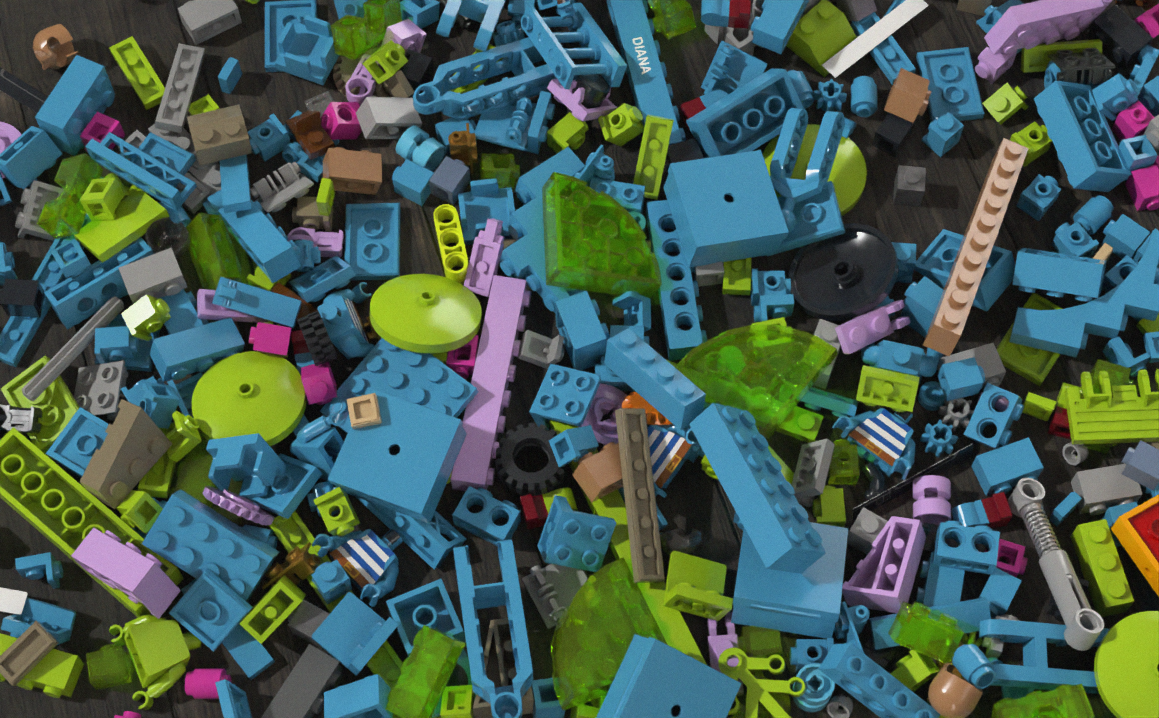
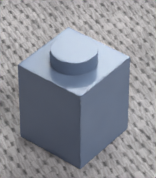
[429,156,470,205]
[1121,440,1159,490]

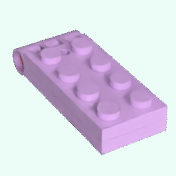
[984,0,1113,55]

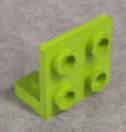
[856,365,920,412]
[663,551,733,621]

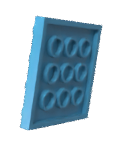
[320,338,479,434]

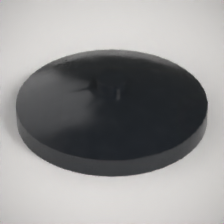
[789,223,899,321]

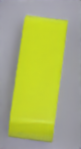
[434,204,469,284]

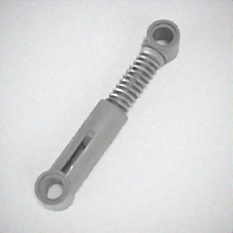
[1008,478,1104,651]

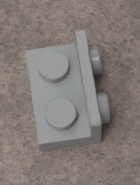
[15,180,66,241]
[792,439,835,507]

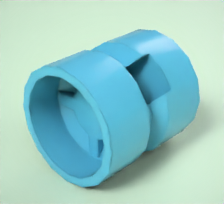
[395,125,446,172]
[792,663,835,712]

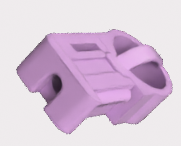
[345,54,385,105]
[287,227,344,257]

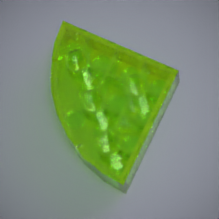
[542,172,662,298]
[675,324,838,441]
[551,557,668,711]

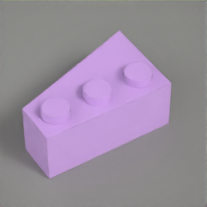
[842,516,926,613]
[71,528,181,619]

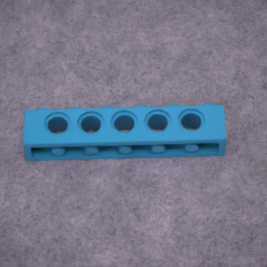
[646,200,707,361]

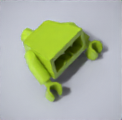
[109,614,201,711]

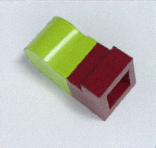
[1047,382,1083,440]
[520,488,578,530]

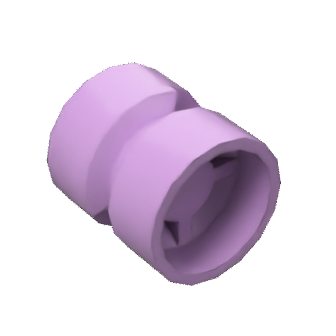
[913,475,951,526]

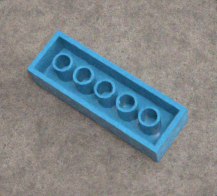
[689,403,826,574]

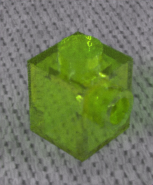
[86,644,135,690]

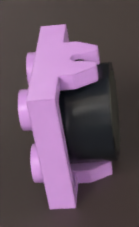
[547,74,617,121]

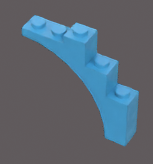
[500,147,585,314]
[1010,230,1159,357]

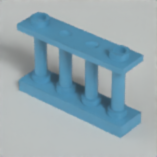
[520,3,627,89]

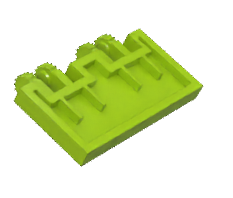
[1064,369,1159,445]

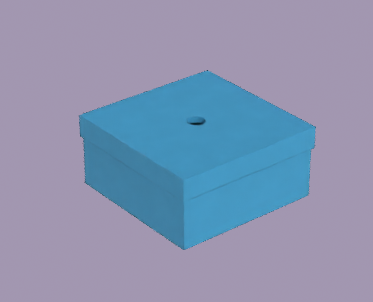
[664,150,789,268]
[328,387,467,524]
[731,522,848,639]
[596,634,742,718]

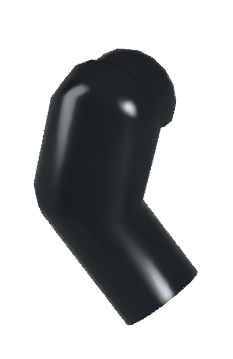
[861,462,887,501]

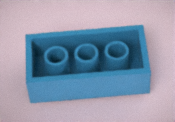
[686,68,804,158]
[1034,80,1131,192]
[142,489,279,602]

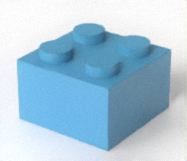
[555,291,610,371]
[386,579,465,662]

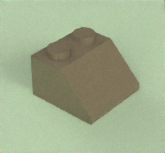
[187,105,252,165]

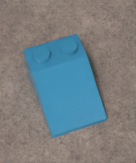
[914,229,1015,311]

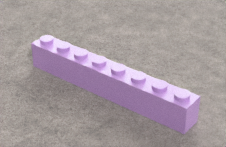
[451,275,531,491]

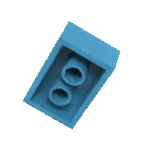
[35,55,115,156]
[1012,248,1107,302]

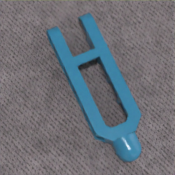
[436,0,506,52]
[413,32,574,120]
[453,539,533,718]
[979,619,1110,694]

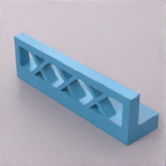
[85,132,197,211]
[356,497,466,570]

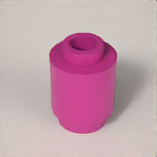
[185,669,232,699]

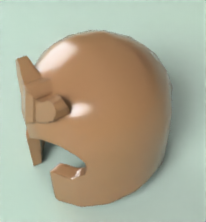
[33,24,80,70]
[927,662,983,718]

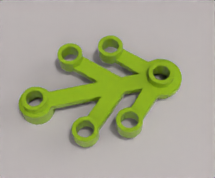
[718,648,806,718]

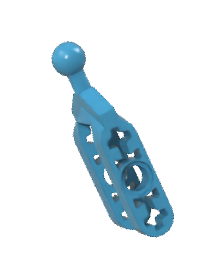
[770,108,845,229]

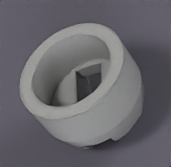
[1062,442,1088,465]
[827,694,853,718]

